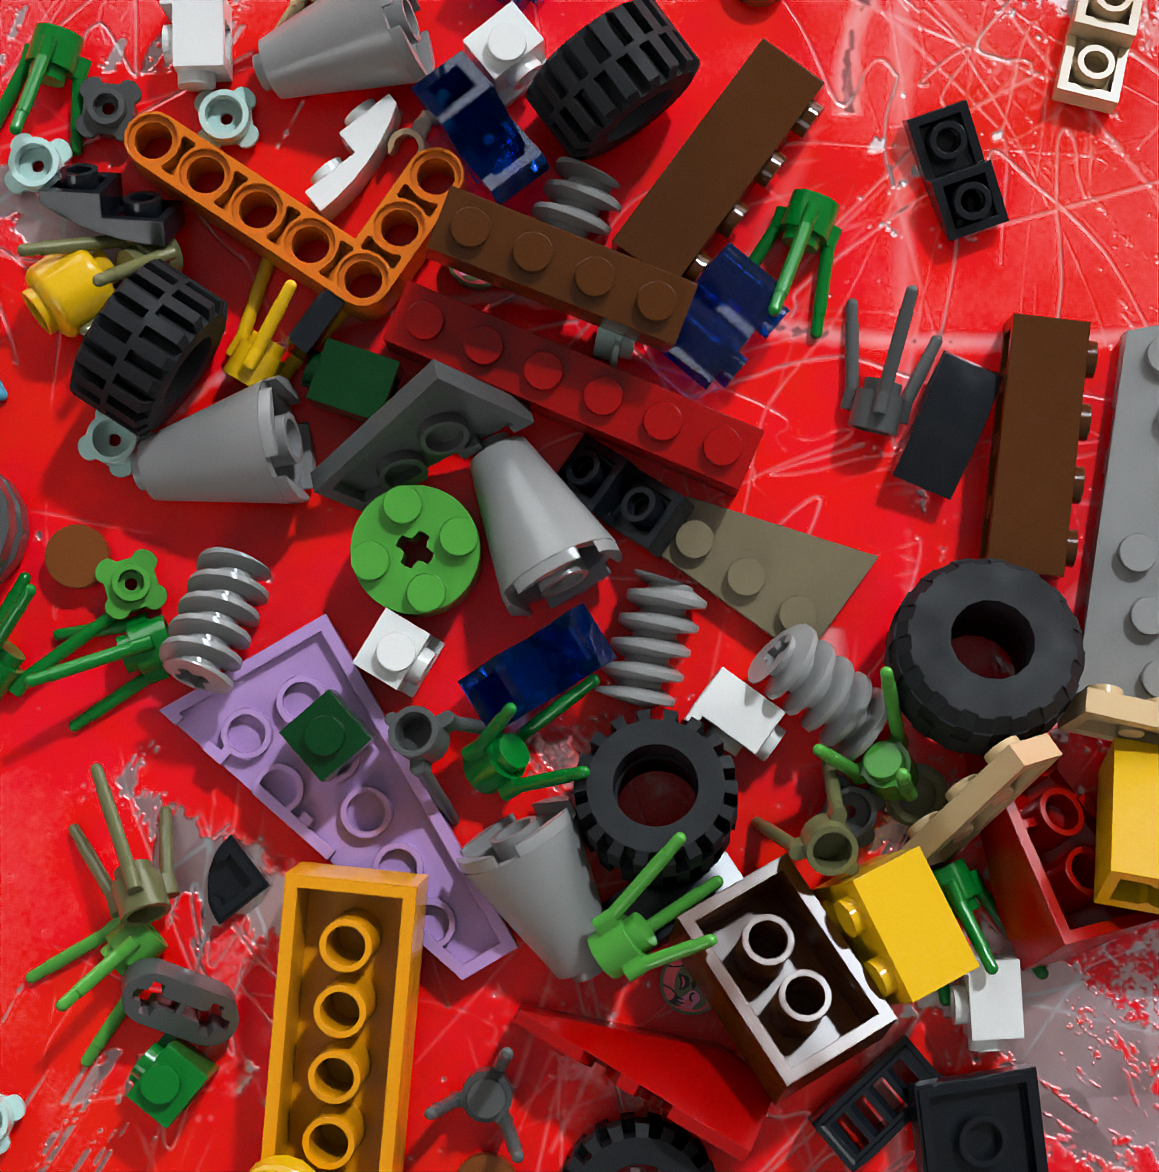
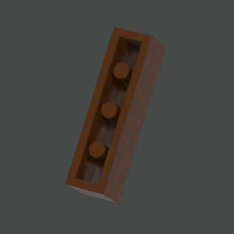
[611,38,825,283]
[426,185,698,353]
[978,313,1098,581]

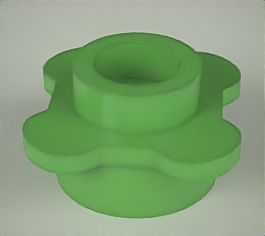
[95,549,167,620]

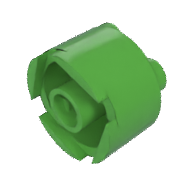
[350,485,483,618]

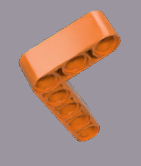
[124,111,466,321]

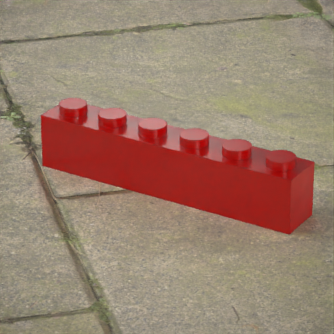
[383,280,764,497]

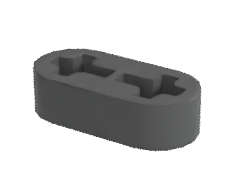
[120,957,240,1046]

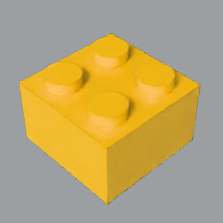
[811,846,979,1005]

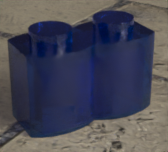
[660,242,790,391]

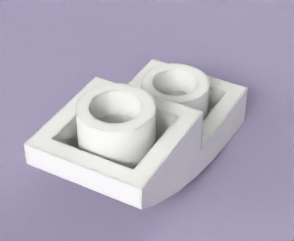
[305,94,401,222]

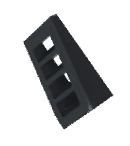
[807,1034,941,1172]

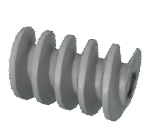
[532,156,623,239]
[159,547,271,694]
[594,569,708,710]
[747,623,888,761]

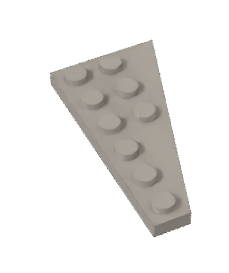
[1076,325,1159,700]

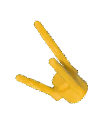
[223,258,349,392]

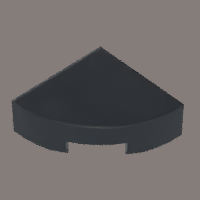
[287,289,345,364]
[208,834,273,925]

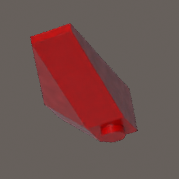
[964,753,1159,971]
[513,1003,772,1163]

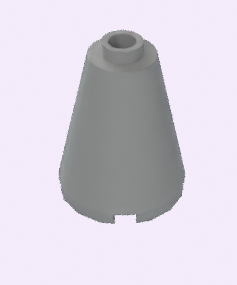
[252,0,435,99]
[131,375,316,504]
[469,432,623,616]
[456,796,604,983]

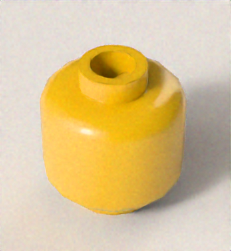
[21,250,120,337]

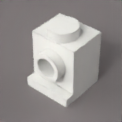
[159,0,233,92]
[462,1,547,109]
[352,608,446,698]
[682,667,786,762]
[950,954,1025,1052]

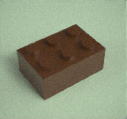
[668,853,897,1105]

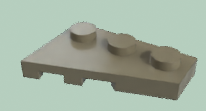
[660,496,879,640]

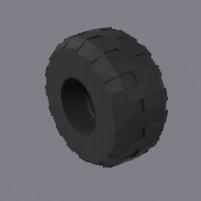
[883,557,1085,757]

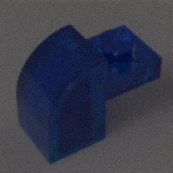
[411,50,550,205]
[458,603,617,729]

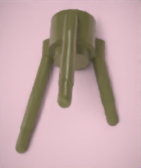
[17,235,184,337]
[751,747,859,876]
[68,763,180,926]

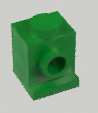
[126,1033,220,1129]

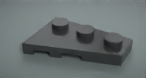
[310,359,534,512]

